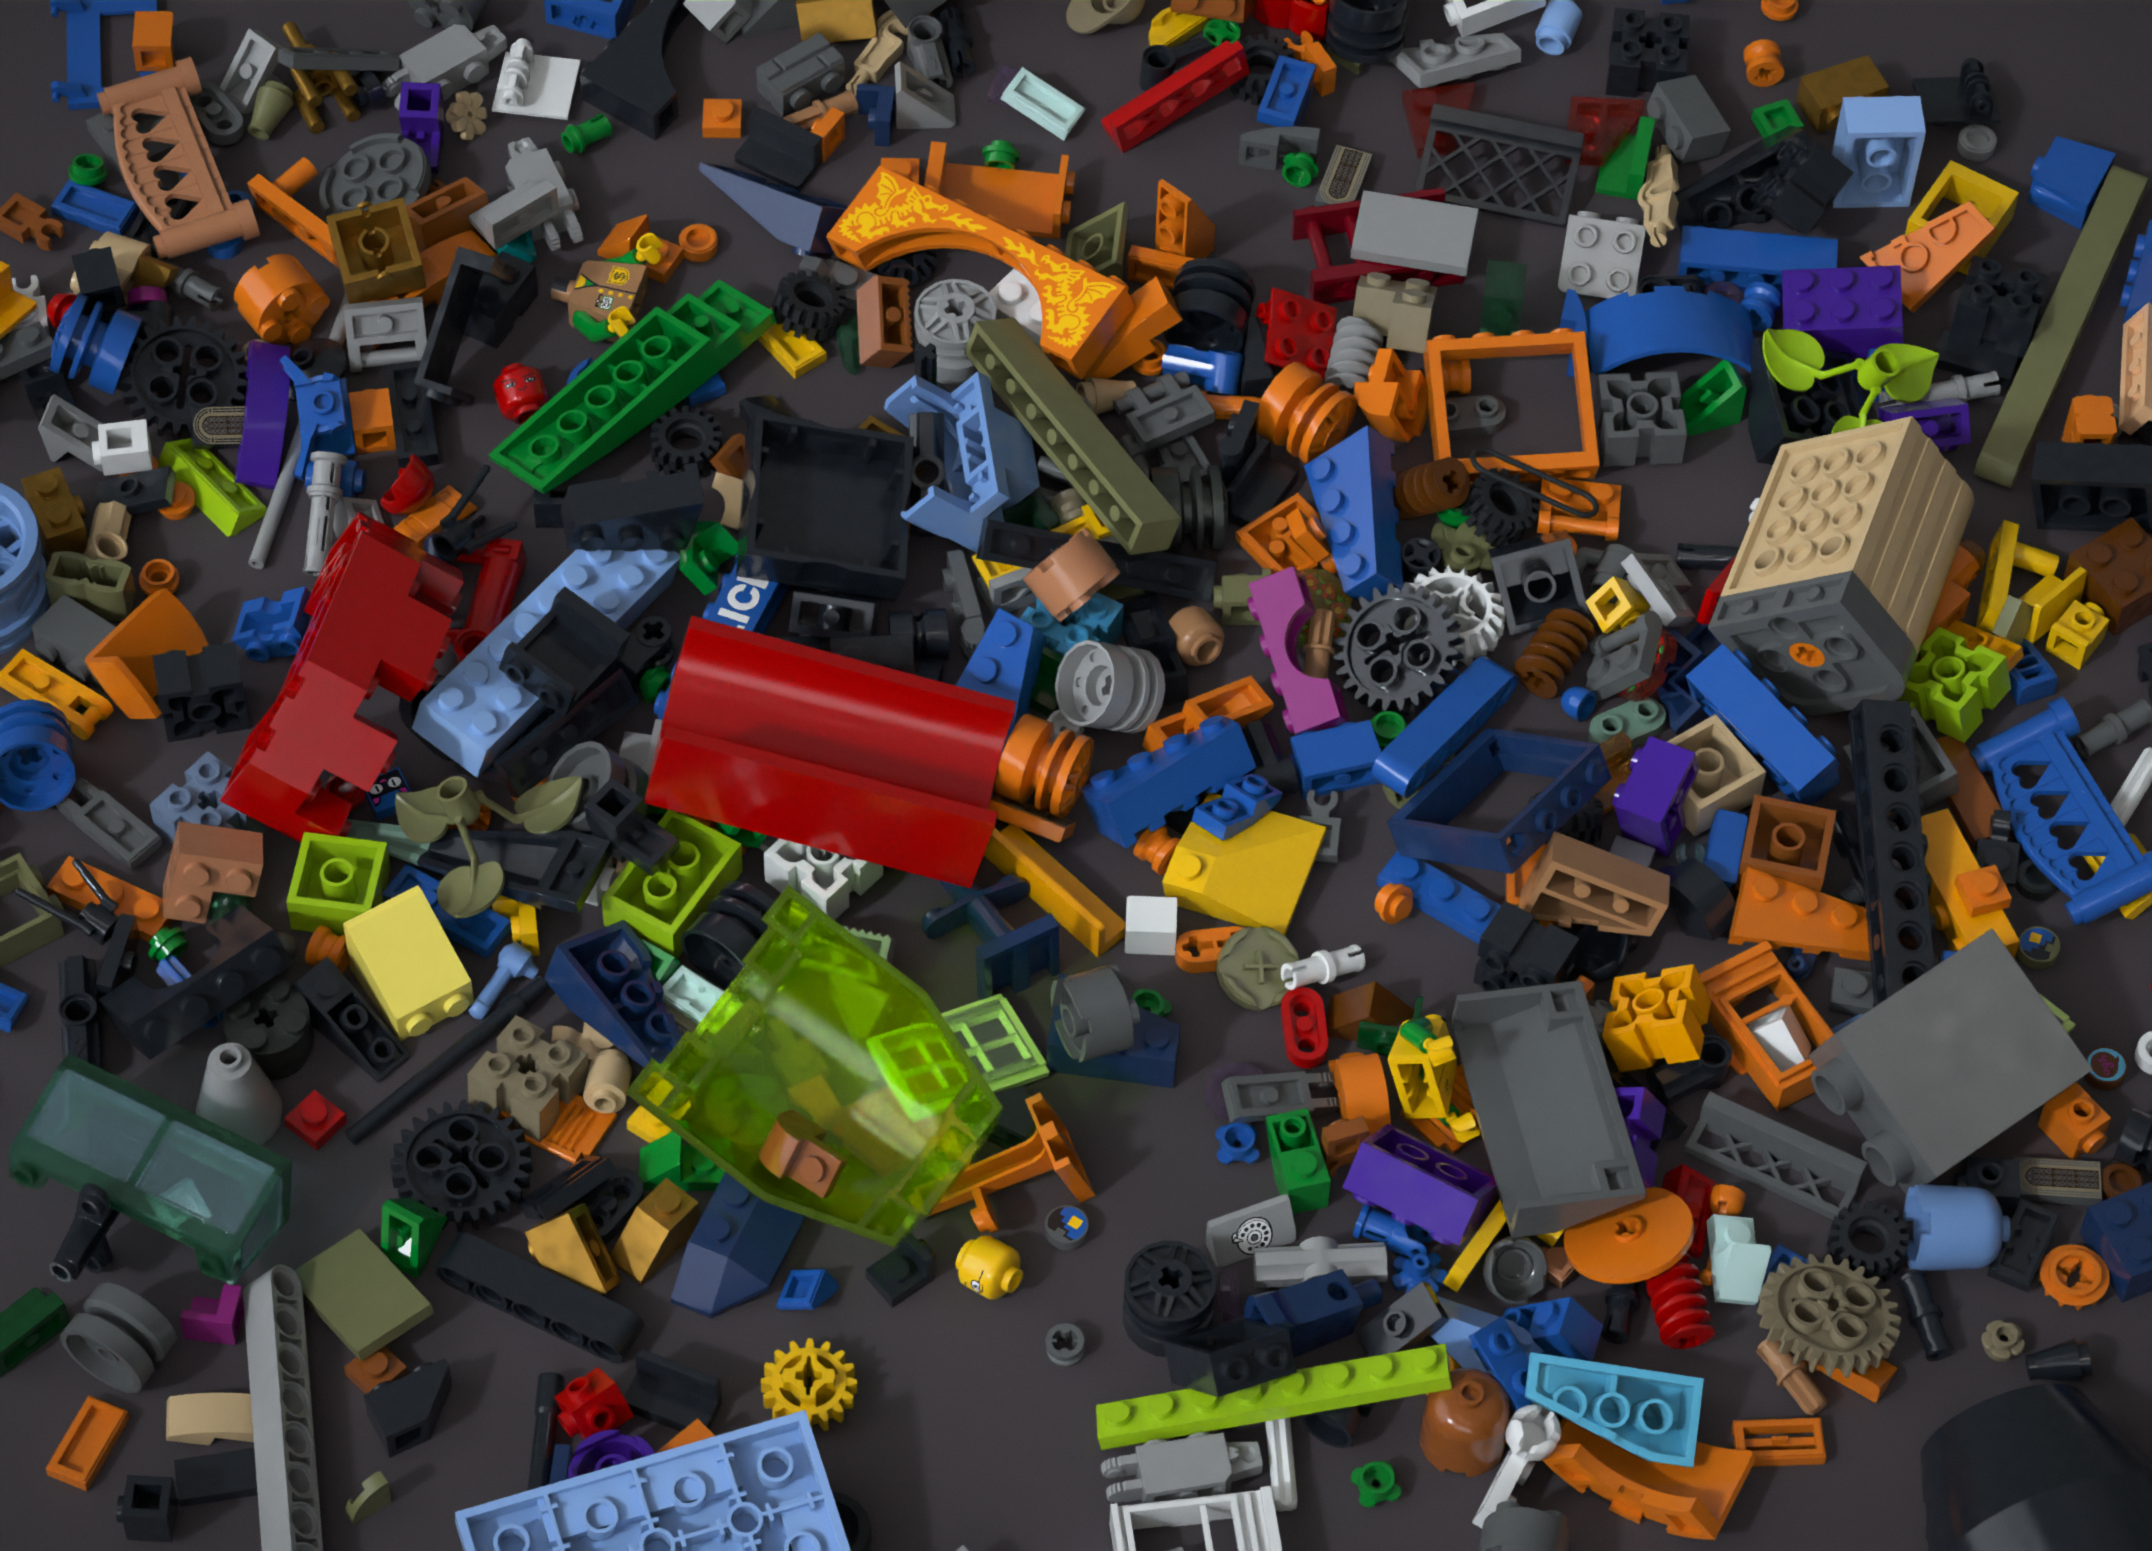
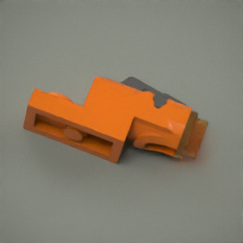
[1916,539,1986,662]

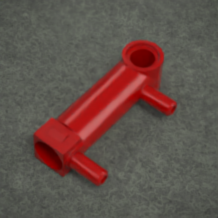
[446,538,527,664]

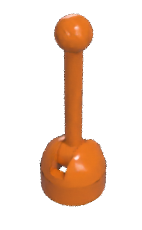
[1699,1184,1746,1286]

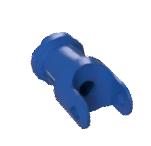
[1353,1204,1433,1258]

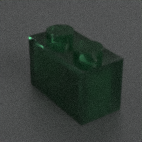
[1479,260,1527,336]

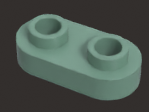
[1588,697,1666,755]

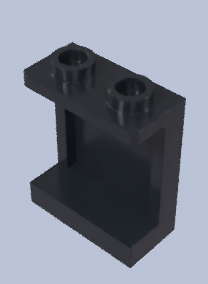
[499,587,631,717]

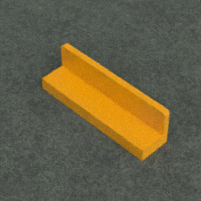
[984,824,1126,958]

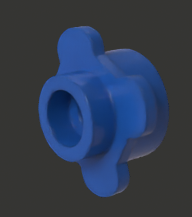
[1215,1123,1259,1165]

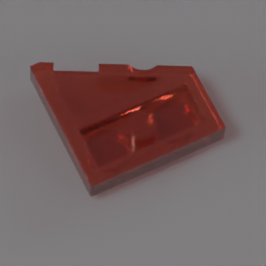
[1565,96,1645,166]

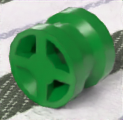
[1203,19,1241,49]

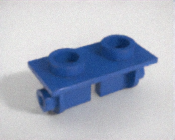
[1468,1316,1534,1413]

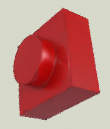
[284,1090,347,1150]

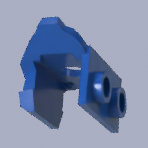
[279,355,356,481]

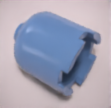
[1903,1184,2010,1271]

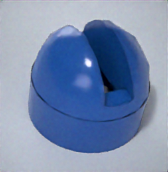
[1561,686,1597,722]

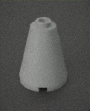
[196,1043,282,1151]

